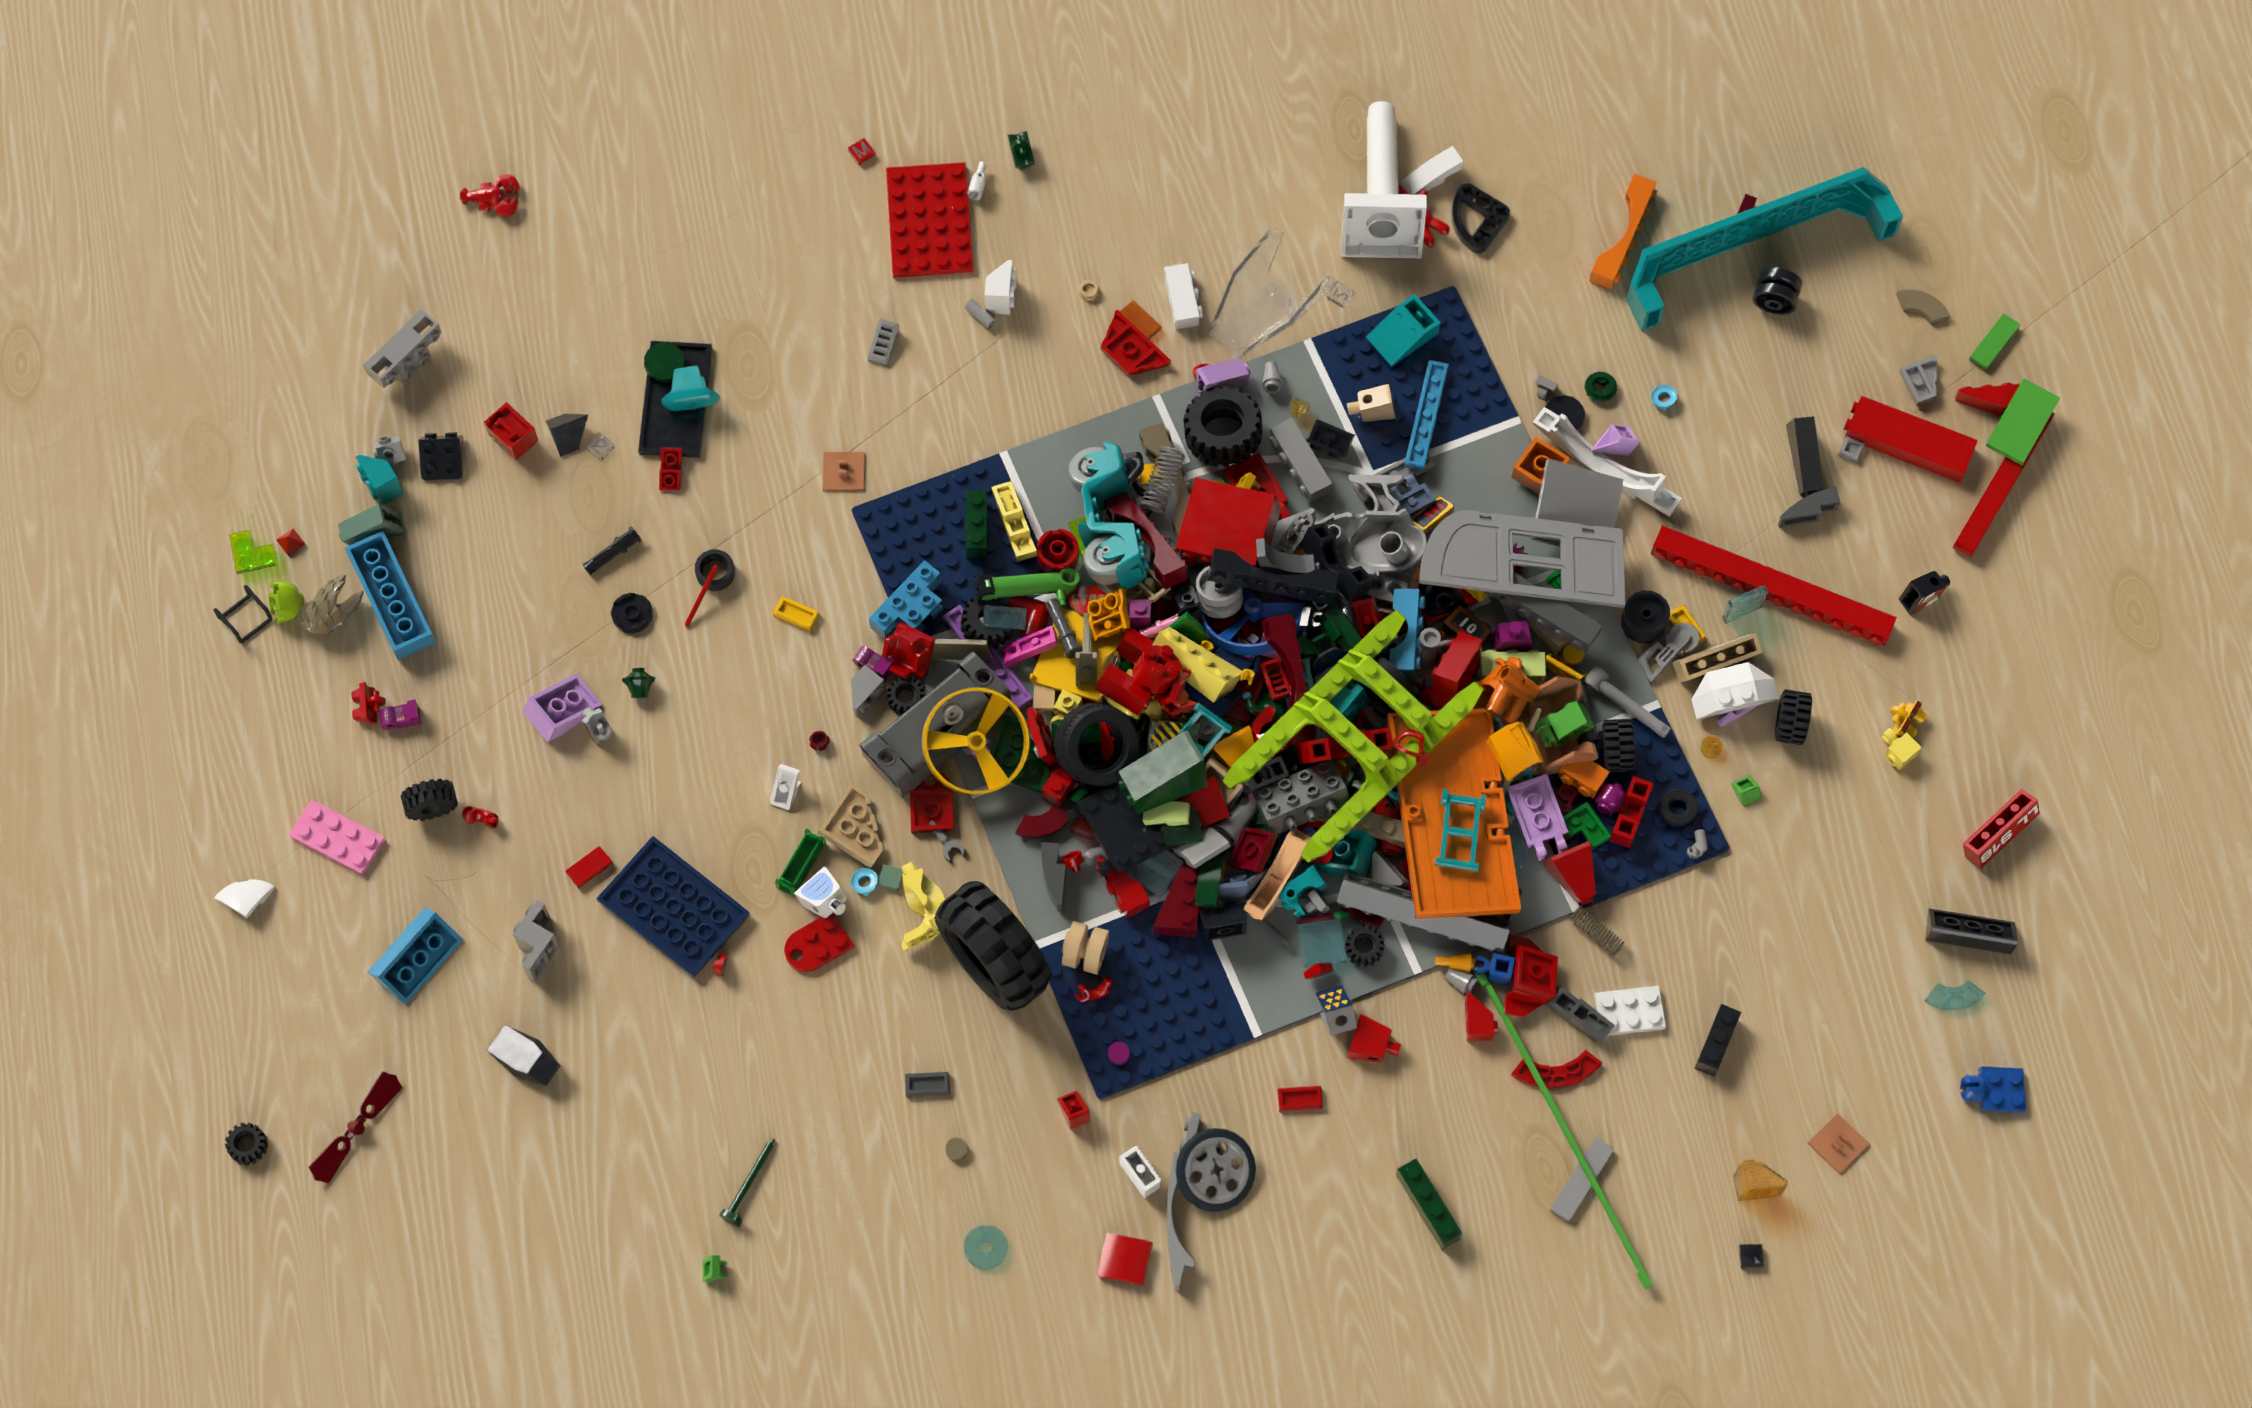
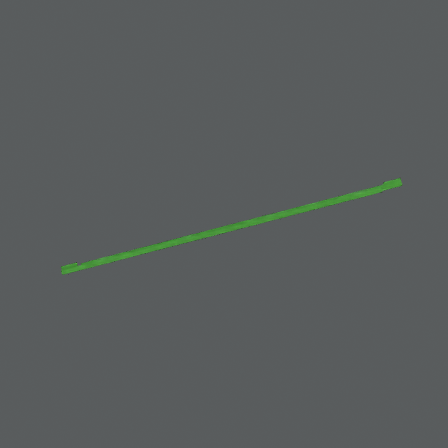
[1475,973,1653,1290]

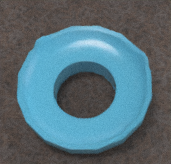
[1651,385,1678,411]
[851,868,879,896]

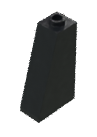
[1786,416,1824,497]

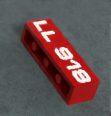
[1963,789,2040,869]

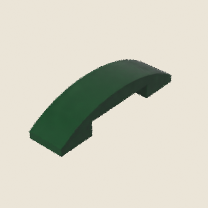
[1195,849,1227,907]

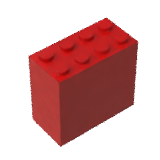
[1175,477,1282,569]

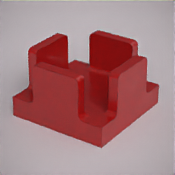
[882,622,936,678]

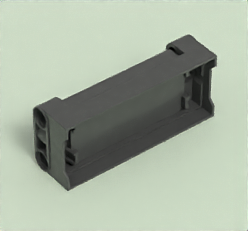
[859,652,1012,798]

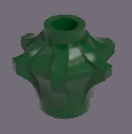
[622,668,655,698]

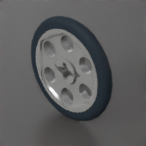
[1176,1128,1256,1212]

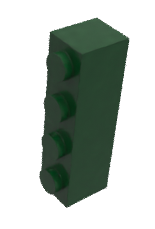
[1396,1158,1462,1250]

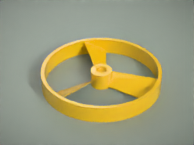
[922,688,1029,795]

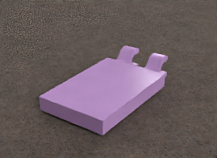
[1507,774,1568,861]

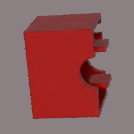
[484,402,539,461]

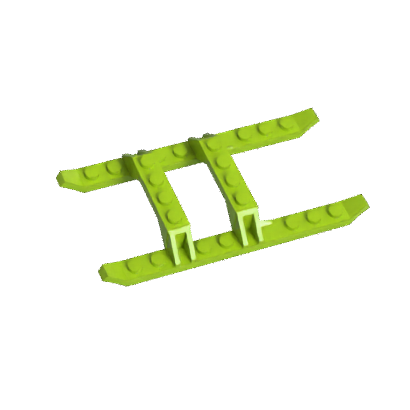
[1223,610,1484,862]

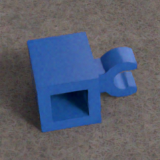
[1474,953,1515,986]

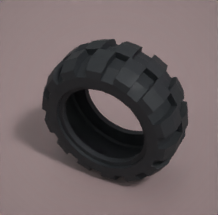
[934,883,1052,1011]

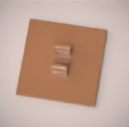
[822,452,865,491]
[1807,1113,1869,1174]

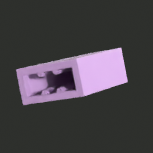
[1196,358,1251,393]

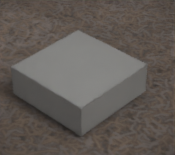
[1838,436,1865,463]

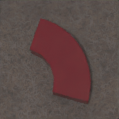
[1015,805,1069,839]

